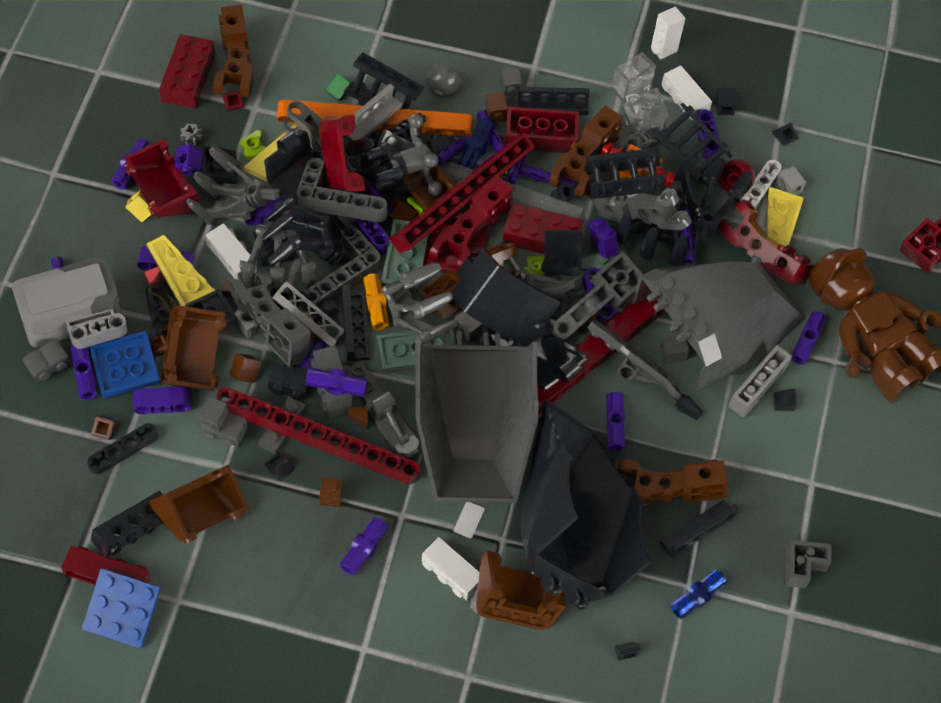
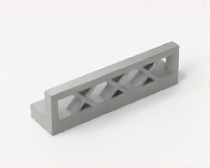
[342,84,402,142]
[272,281,345,347]

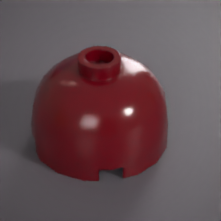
[718,159,755,194]

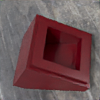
[222,90,244,111]

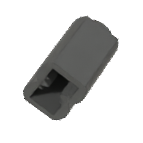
[22,339,70,382]

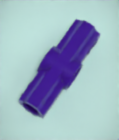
[111,138,152,190]
[791,311,827,365]
[70,345,97,400]
[306,367,368,397]
[606,392,625,452]
[340,517,388,576]

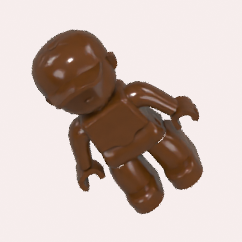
[809,248,941,403]

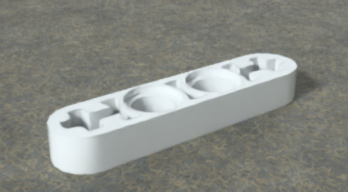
[741,160,782,209]

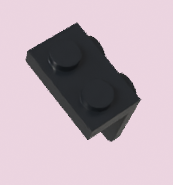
[541,229,582,276]

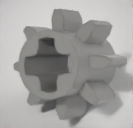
[180,124,203,146]

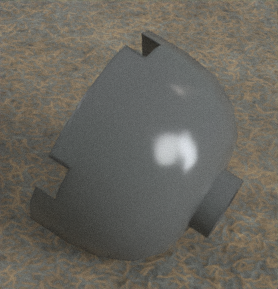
[426,64,462,97]

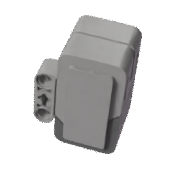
[12,257,127,349]

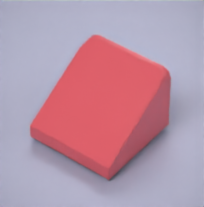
[144,267,165,285]

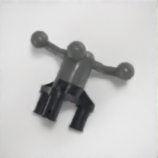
[365,114,442,196]

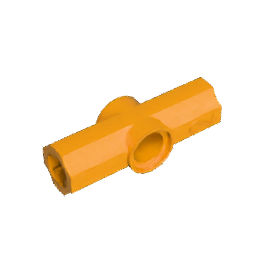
[363,273,389,331]

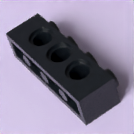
[91,490,165,558]

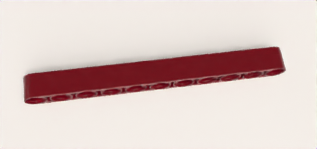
[217,387,419,484]

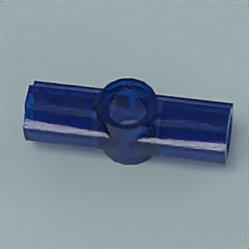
[458,118,495,173]
[670,569,728,620]

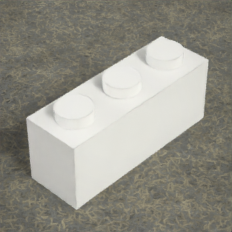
[651,6,685,59]
[662,65,712,121]
[205,224,258,281]
[422,537,479,601]

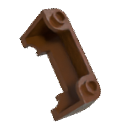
[161,305,227,391]
[149,464,249,544]
[476,550,566,630]

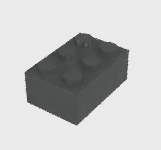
[310,346,352,419]

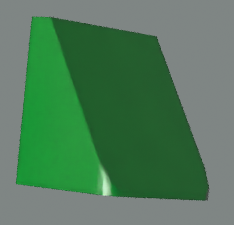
[326,74,350,101]

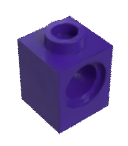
[175,144,203,175]

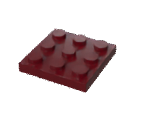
[423,222,489,273]

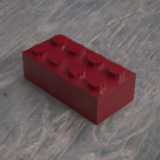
[159,34,216,109]
[505,106,579,153]
[502,202,584,254]

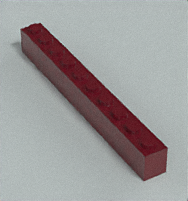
[389,132,535,253]
[537,298,666,415]

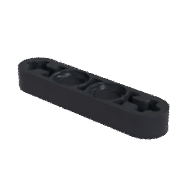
[87,423,158,474]

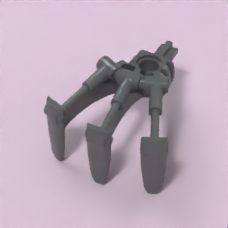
[187,146,281,227]
[239,201,316,290]
[381,263,459,344]

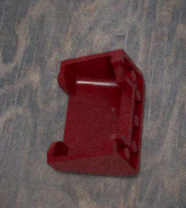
[319,114,365,192]
[124,139,200,219]

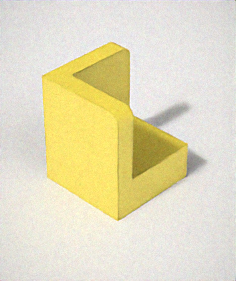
[126,190,151,222]

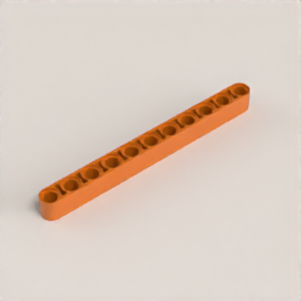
[277,100,473,137]

